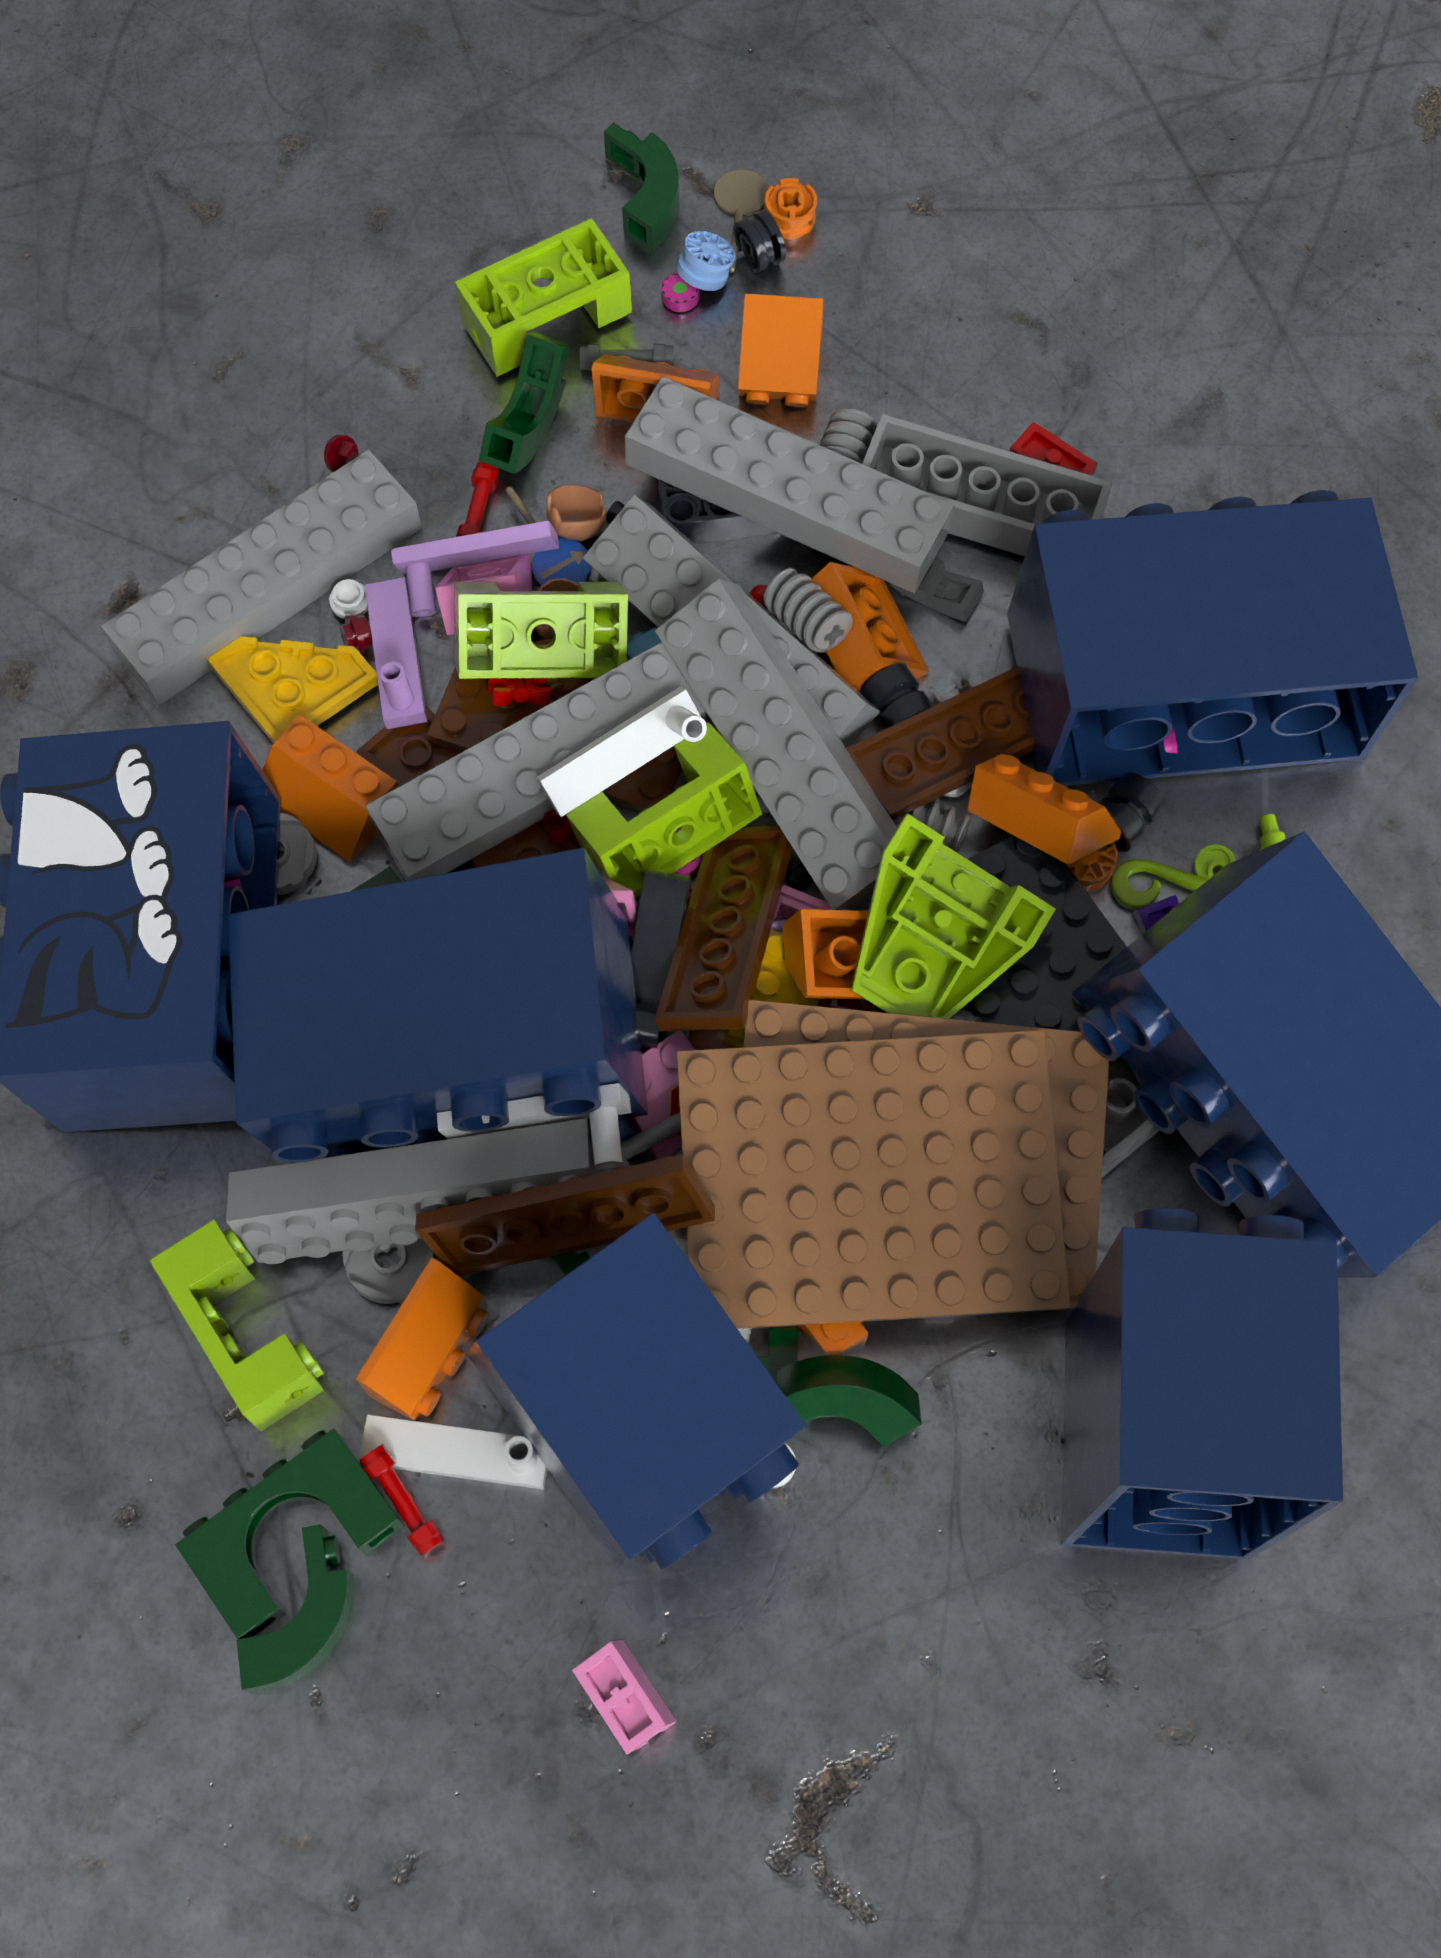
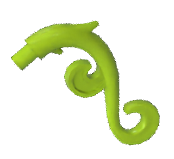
[1110,814,1285,910]

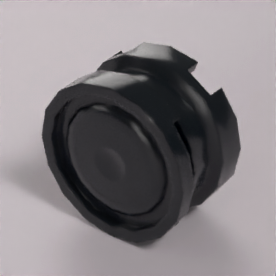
[733,210,786,273]

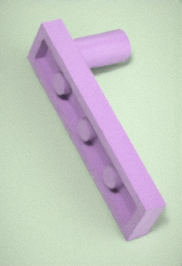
[391,521,559,617]
[365,577,428,729]

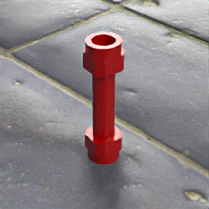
[456,461,499,537]
[359,1444,444,1556]

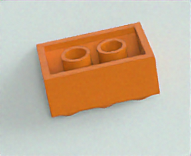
[591,354,719,422]
[812,562,929,694]
[262,714,399,864]
[967,754,1121,865]
[783,909,869,999]
[356,1257,489,1422]

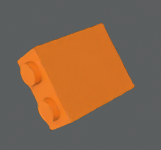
[738,294,824,407]

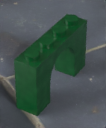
[175,1428,404,1639]

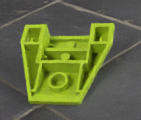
[851,813,1056,1019]

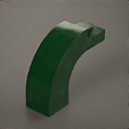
[604,122,679,252]
[478,332,569,474]
[777,1355,922,1447]
[236,1524,354,1693]

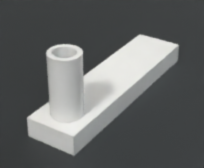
[536,686,707,817]
[437,1083,631,1169]
[358,1415,547,1490]

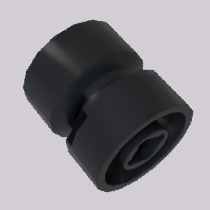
[862,663,934,729]
[1098,772,1167,853]

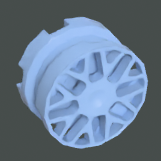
[676,231,735,291]

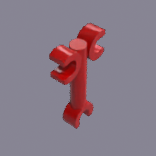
[487,678,552,706]

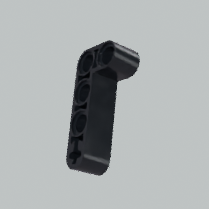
[658,479,778,544]
[631,869,691,1048]

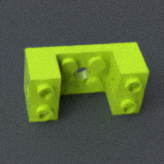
[454,218,632,377]
[454,582,628,679]
[566,722,763,898]
[149,1220,325,1432]

